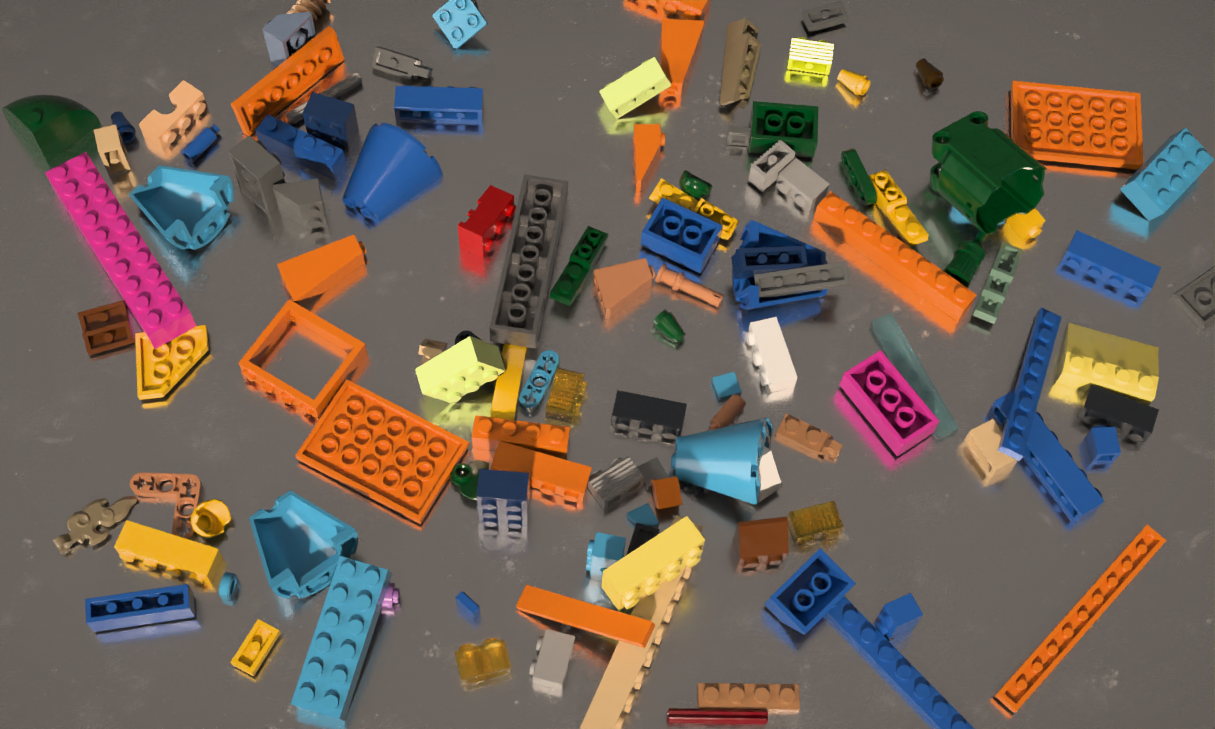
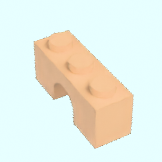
[139,80,207,149]

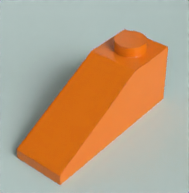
[633,124,665,192]

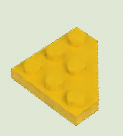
[135,325,209,400]

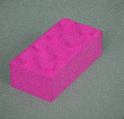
[839,350,940,456]

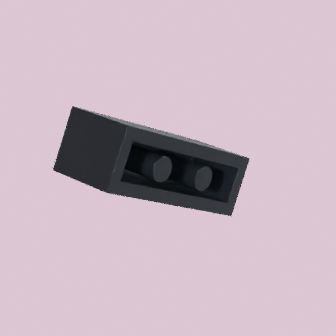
[1077,384,1159,442]
[611,390,687,439]

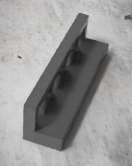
[754,261,850,299]

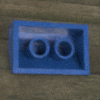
[764,548,856,635]

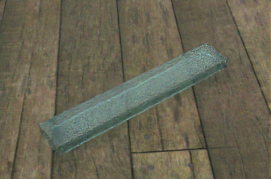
[870,313,959,440]

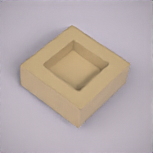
[418,338,447,359]

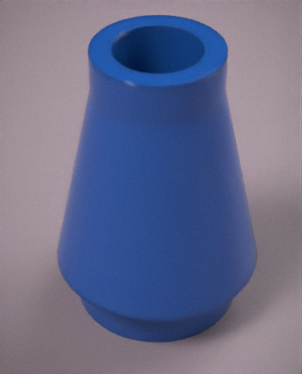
[111,111,136,143]

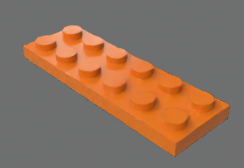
[231,26,344,136]

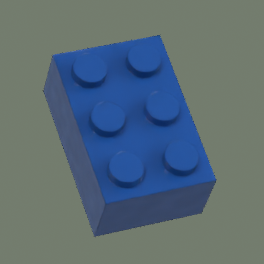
[641,197,723,273]

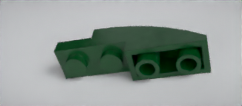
[549,226,609,306]

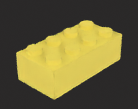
[601,516,705,611]

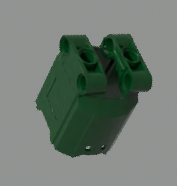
[930,111,1047,235]

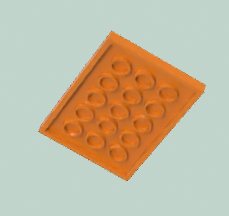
[1011,81,1144,170]
[295,379,469,524]

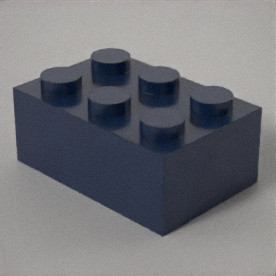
[476,469,530,529]

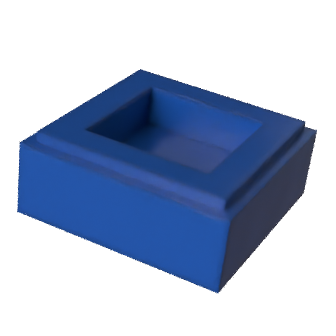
[455,591,480,621]

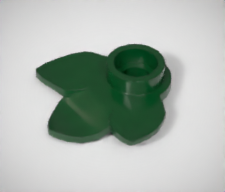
[450,460,489,500]

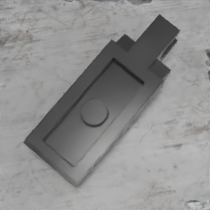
[371,46,433,80]

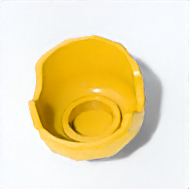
[190,498,231,539]

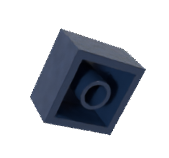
[303,92,359,150]

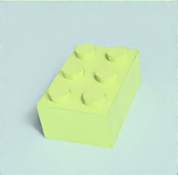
[415,336,505,403]

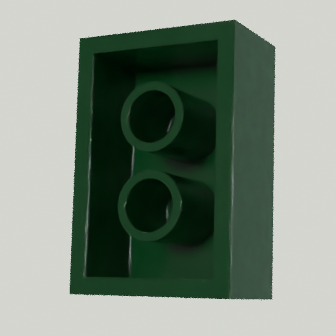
[749,101,819,157]

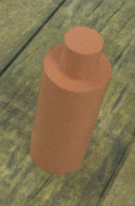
[708,394,746,430]

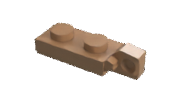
[775,413,843,458]

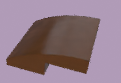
[77,300,135,356]

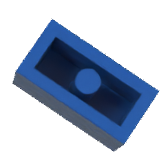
[876,593,923,641]

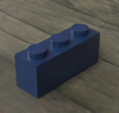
[731,246,808,279]

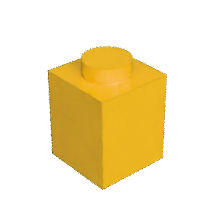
[1006,208,1046,241]

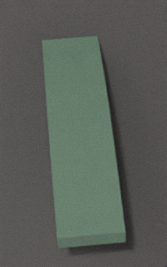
[973,242,1023,324]

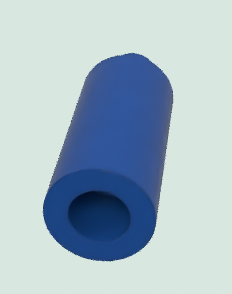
[181,124,220,163]

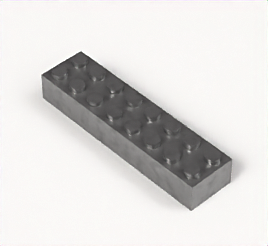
[489,175,568,349]

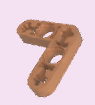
[130,472,203,541]

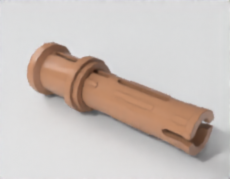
[655,263,724,308]

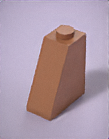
[593,258,655,320]

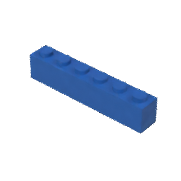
[989,389,1105,523]

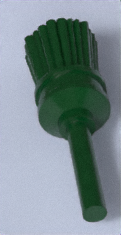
[943,230,987,288]

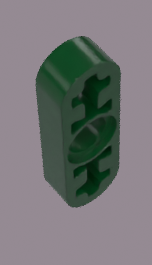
[841,148,877,206]

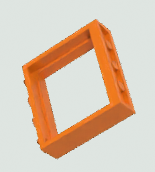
[239,299,368,418]

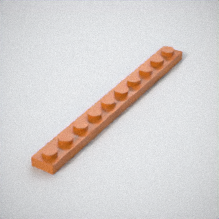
[995,525,1167,713]

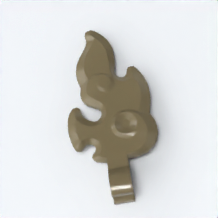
[53,496,138,554]

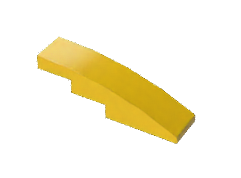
[490,344,528,420]

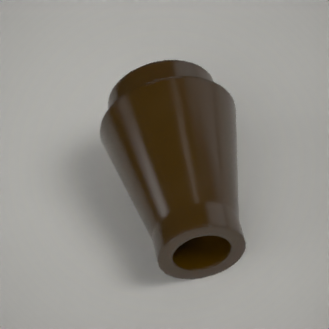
[916,58,944,89]

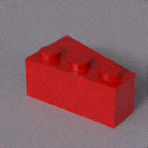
[457,185,516,259]

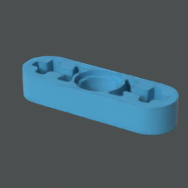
[519,350,560,413]

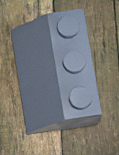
[262,12,316,69]

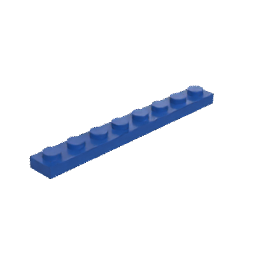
[998,307,1061,461]
[825,596,975,729]

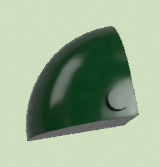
[2,95,101,163]

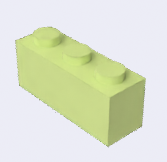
[599,57,672,119]

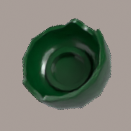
[679,170,712,199]

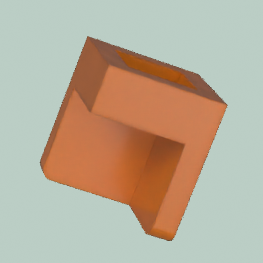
[651,476,683,509]

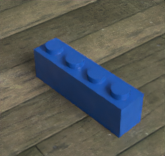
[394,85,484,122]
[256,114,346,181]
[1061,230,1161,299]
[85,584,195,632]

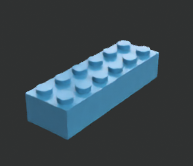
[290,556,392,721]

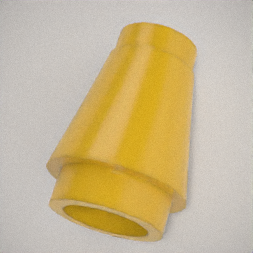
[838,69,871,96]

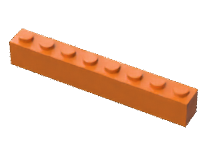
[814,191,977,322]

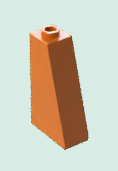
[660,19,704,96]
[277,234,366,308]

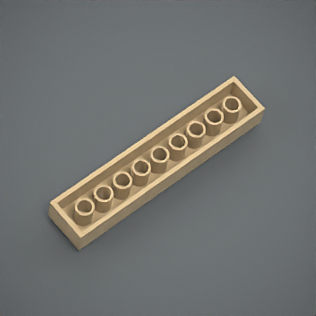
[580,515,705,729]

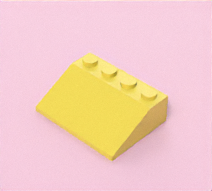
[1055,323,1159,406]

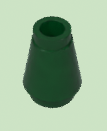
[652,309,686,344]

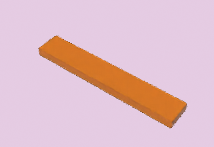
[516,585,655,648]

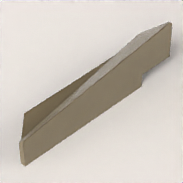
[720,18,761,106]

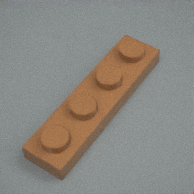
[697,683,800,712]

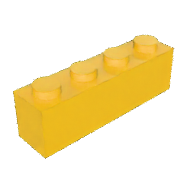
[114,520,223,584]

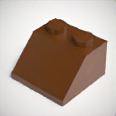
[733,517,789,568]

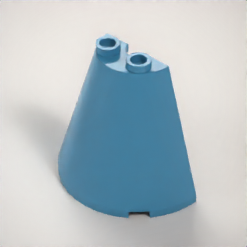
[128,165,234,250]
[671,418,774,504]
[249,490,358,599]

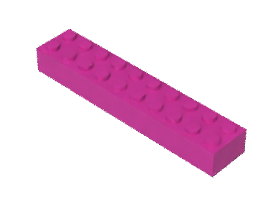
[45,152,196,349]

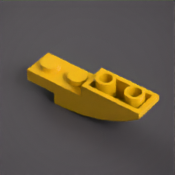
[869,169,929,247]
[649,178,739,240]

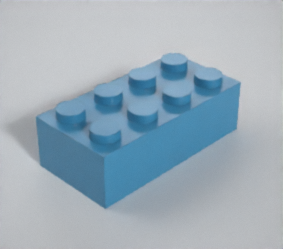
[1120,127,1215,221]

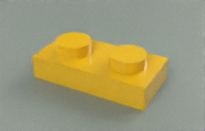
[231,619,281,677]

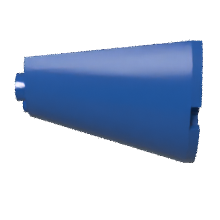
[342,122,443,221]
[733,220,828,310]

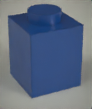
[1085,425,1121,463]

